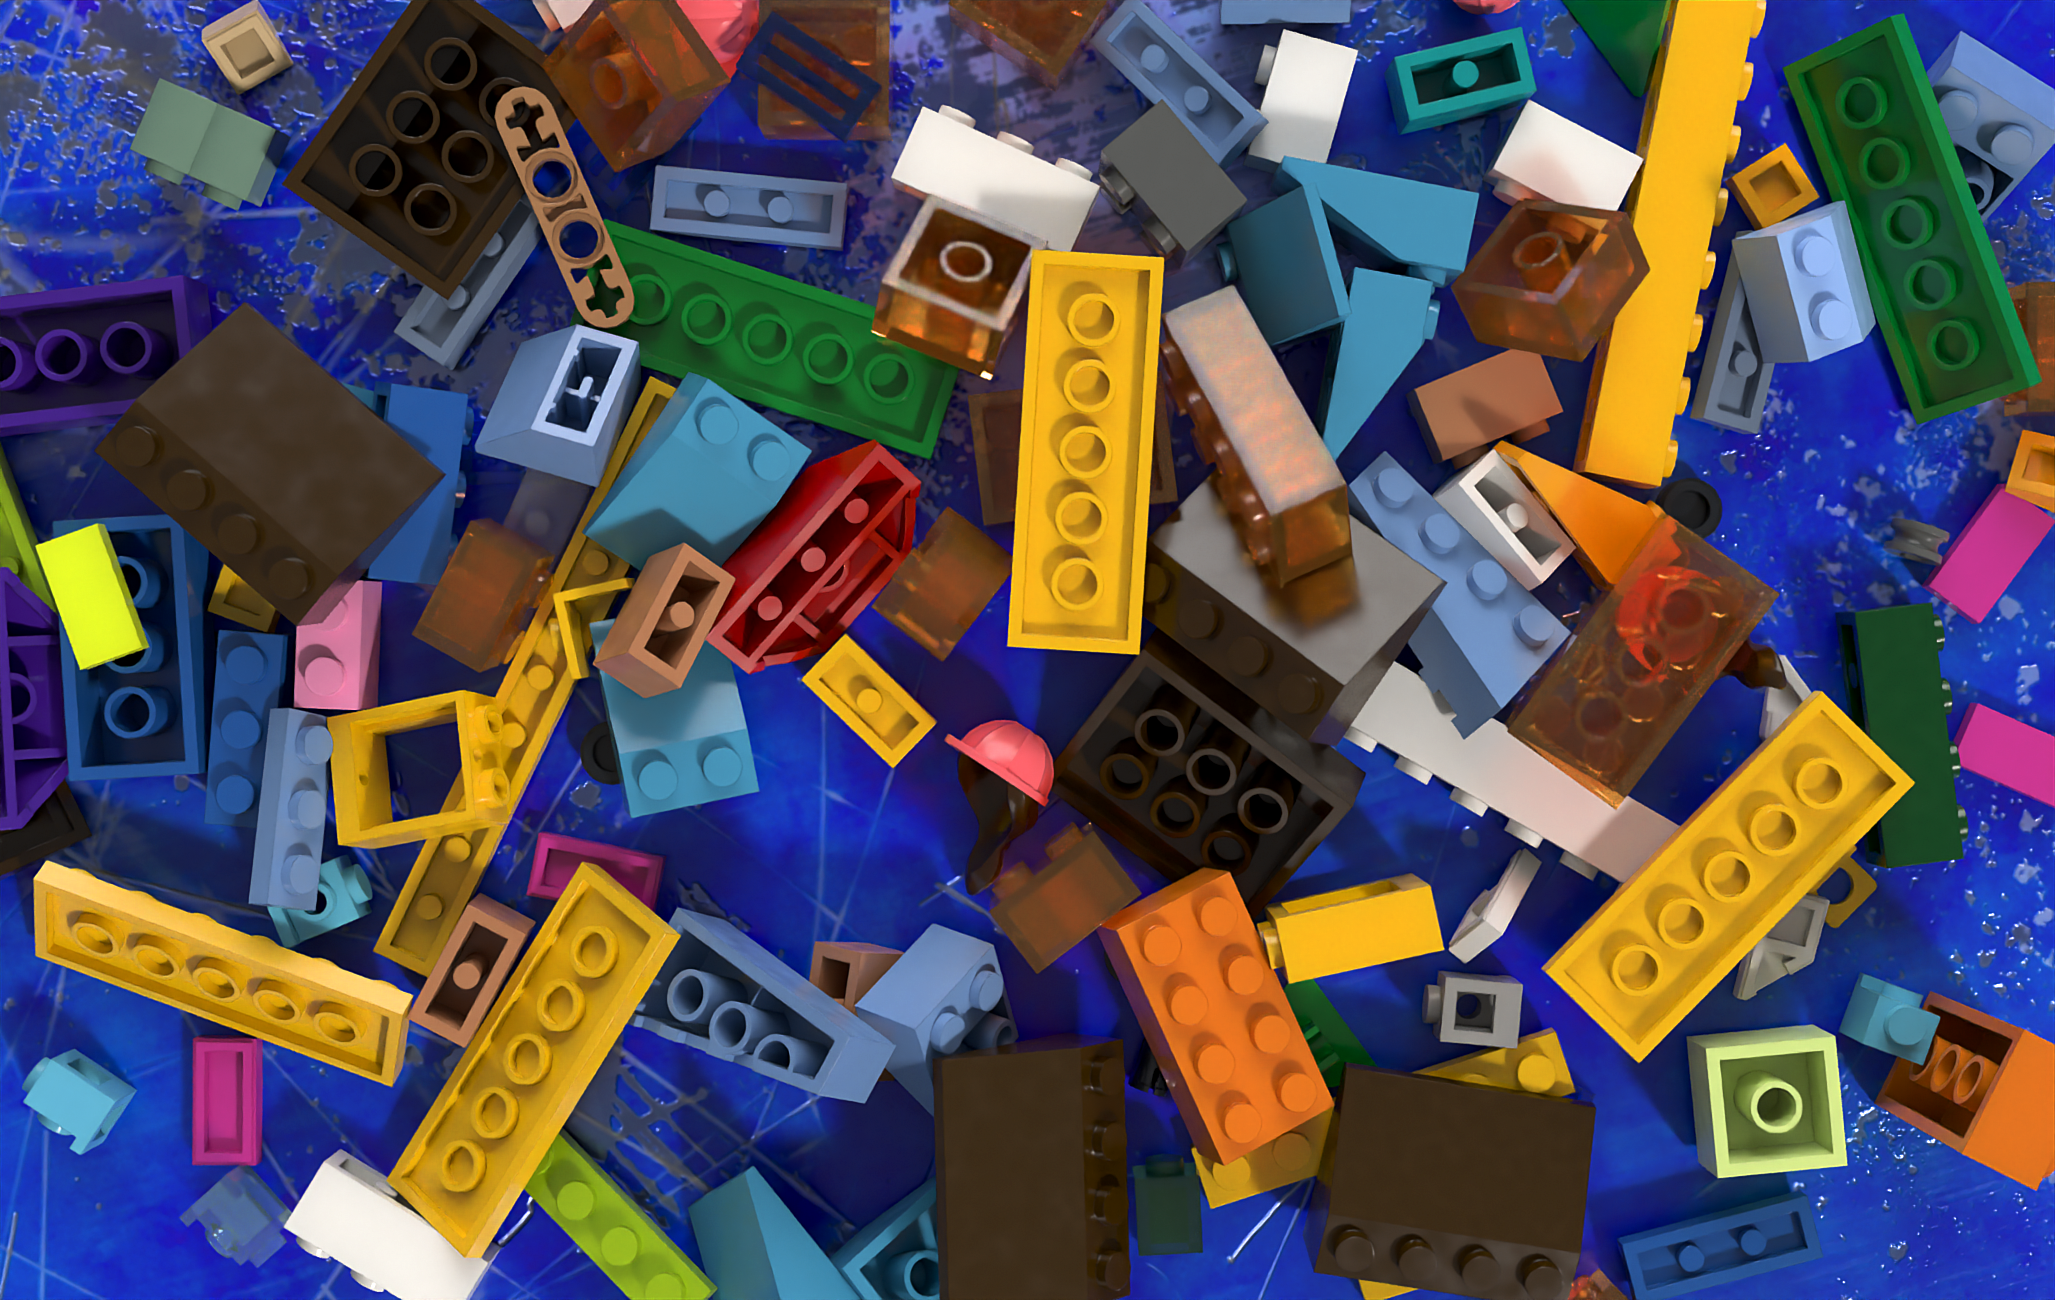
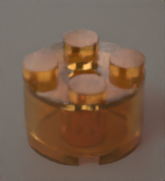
[871,506,1013,662]

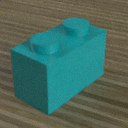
[1384,27,1537,135]

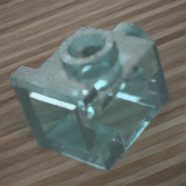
[179,1165,292,1268]

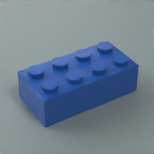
[52,514,216,781]

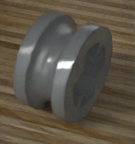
[1883,518,1950,566]

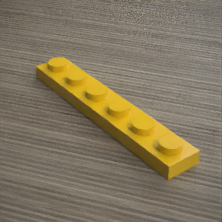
[1190,1027,1576,1209]

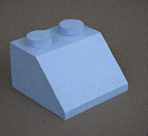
[1731,200,1876,363]

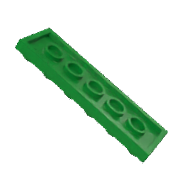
[1782,13,2043,425]
[569,219,970,461]

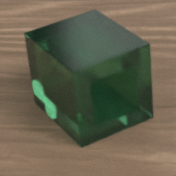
[1132,1154,1203,1256]

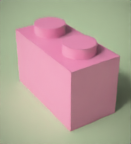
[294,580,382,710]

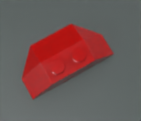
[705,439,921,674]

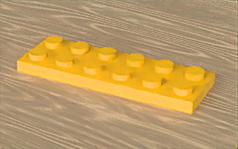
[1007,249,1164,655]
[1541,691,1915,1063]
[33,860,413,1087]
[386,862,681,1258]

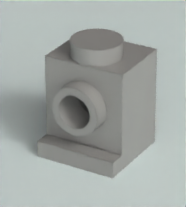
[1422,971,1523,1049]

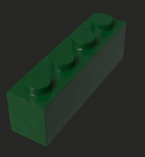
[1835,602,1968,868]

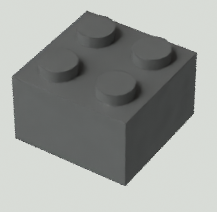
[1098,99,1248,269]

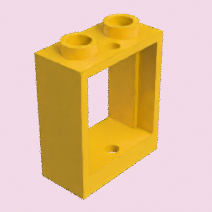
[327,690,511,849]
[1256,873,1444,984]

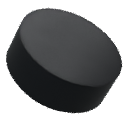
[1655,478,1722,542]
[580,721,620,785]

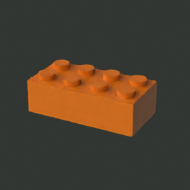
[1094,867,1335,1166]
[1874,991,2055,1191]

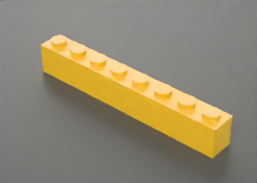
[1572,0,1766,490]

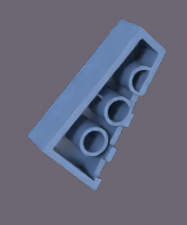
[1334,451,1571,740]
[627,907,896,1104]

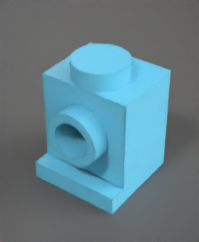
[267,854,372,948]
[1838,972,1941,1066]
[22,1049,137,1155]

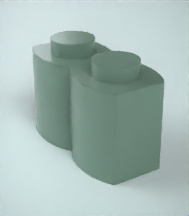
[130,78,291,211]

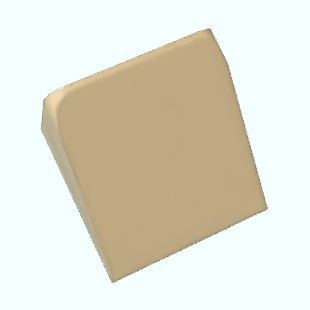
[201,0,293,95]

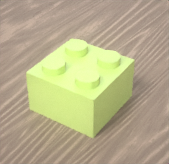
[1686,1024,1848,1178]

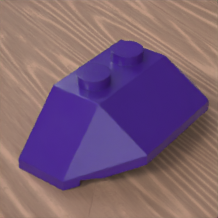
[0,567,69,830]

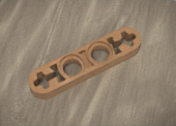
[495,87,635,330]

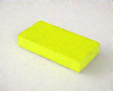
[35,523,149,670]

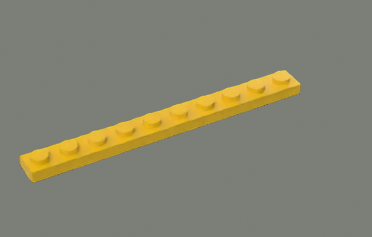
[373,376,677,978]

